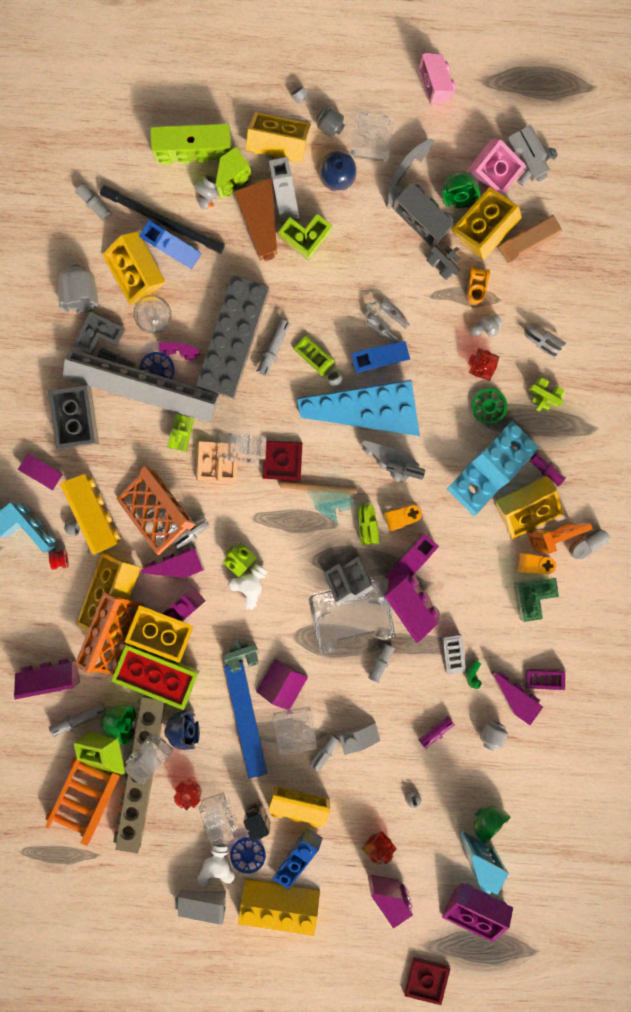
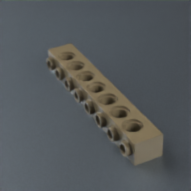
[113,695,166,854]

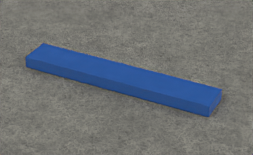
[224,662,267,779]

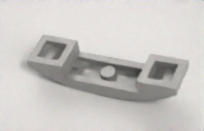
[387,139,434,209]

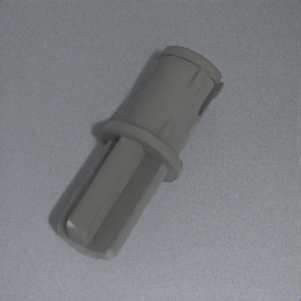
[386,458,425,480]

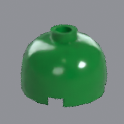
[441,171,481,208]
[101,705,136,744]
[473,806,511,844]

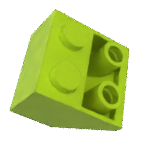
[215,146,252,199]
[74,732,125,775]

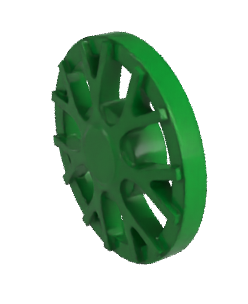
[471,388,508,424]

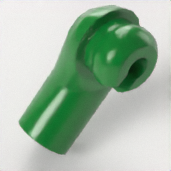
[465,659,482,689]

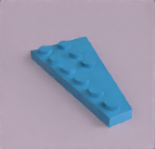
[297,379,420,436]

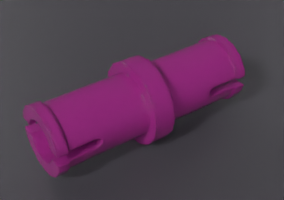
[529,452,566,487]
[418,715,455,749]

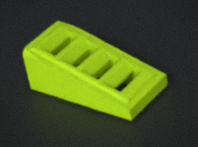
[293,335,335,376]

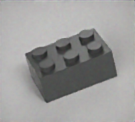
[393,182,454,248]
[48,385,99,450]

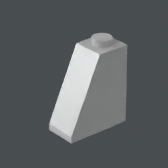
[175,891,226,925]

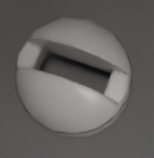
[291,86,308,104]
[326,371,343,387]
[64,520,80,536]
[406,791,422,808]

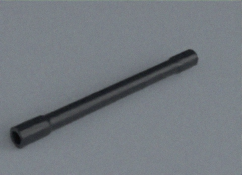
[100,185,225,254]

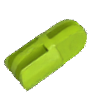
[358,503,380,545]

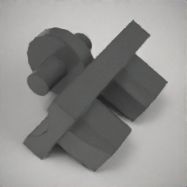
[426,245,461,280]

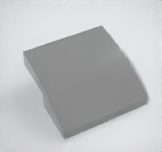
[323,557,375,604]

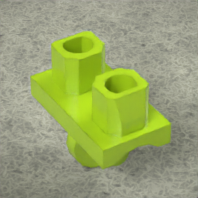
[528,377,565,412]
[167,414,195,452]

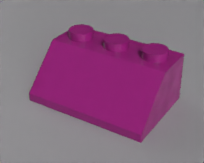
[384,570,440,643]
[14,658,80,700]
[368,875,413,929]
[442,883,514,942]

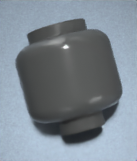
[316,107,345,137]

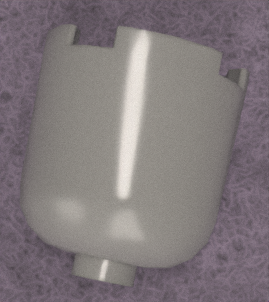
[58,264,99,313]

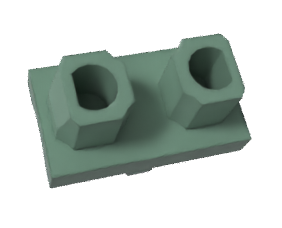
[223,638,259,672]

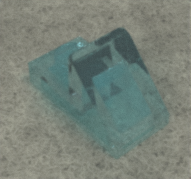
[314,498,354,524]

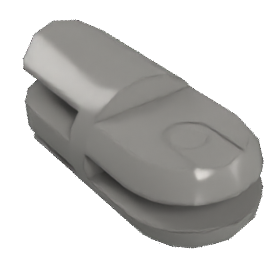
[524,324,566,359]
[168,517,209,551]
[569,527,610,560]

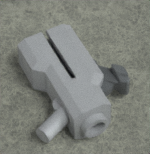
[506,125,558,186]

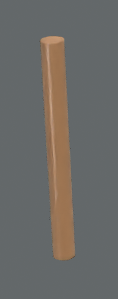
[280,481,357,494]

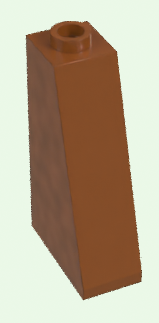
[234,178,278,261]

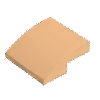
[196,442,238,482]

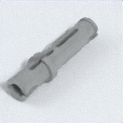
[256,319,291,376]
[49,703,107,738]

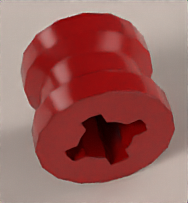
[49,549,69,570]

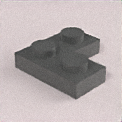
[73,312,126,355]

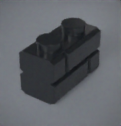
[243,803,271,841]

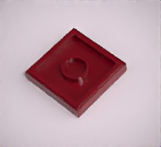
[263,441,303,481]
[404,957,451,1005]

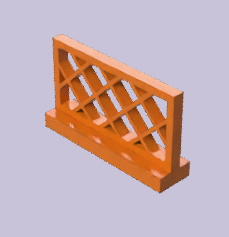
[116,466,195,555]
[527,522,592,554]
[74,592,144,675]

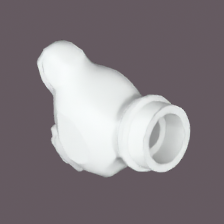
[228,563,268,610]
[197,843,235,887]

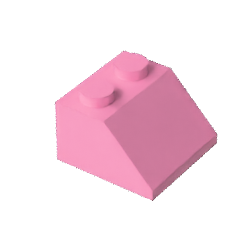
[419,53,456,105]
[467,139,526,195]

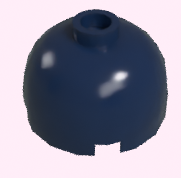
[319,151,357,191]
[164,711,200,750]

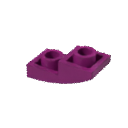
[159,342,201,360]
[17,454,63,491]

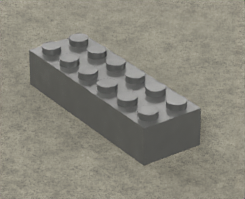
[196,275,270,400]

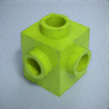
[222,542,257,577]

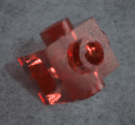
[468,348,500,381]
[173,778,202,811]
[361,831,397,866]

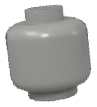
[480,720,508,751]

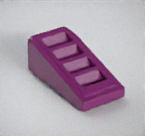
[526,669,566,690]

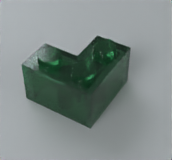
[514,576,559,622]

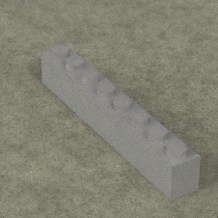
[63,349,219,423]

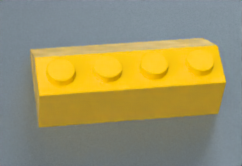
[59,474,121,555]
[76,553,141,640]
[238,878,320,936]

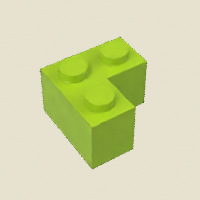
[278,214,332,261]

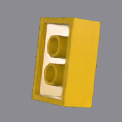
[246,112,311,162]
[451,187,522,260]
[102,231,166,305]
[495,476,563,540]
[124,605,194,663]
[268,785,331,827]

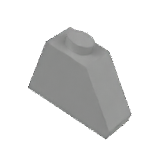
[339,722,380,755]

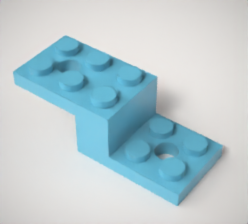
[447,420,539,516]
[0,502,57,552]

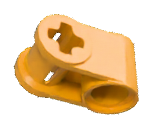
[466,266,490,306]
[383,505,422,531]
[518,553,557,574]

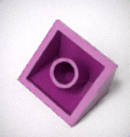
[256,658,308,711]

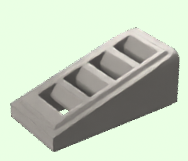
[441,634,466,674]

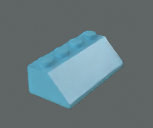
[460,831,509,895]

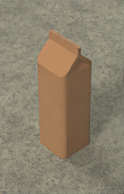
[498,215,562,263]

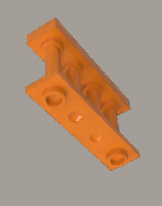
[45,756,121,846]

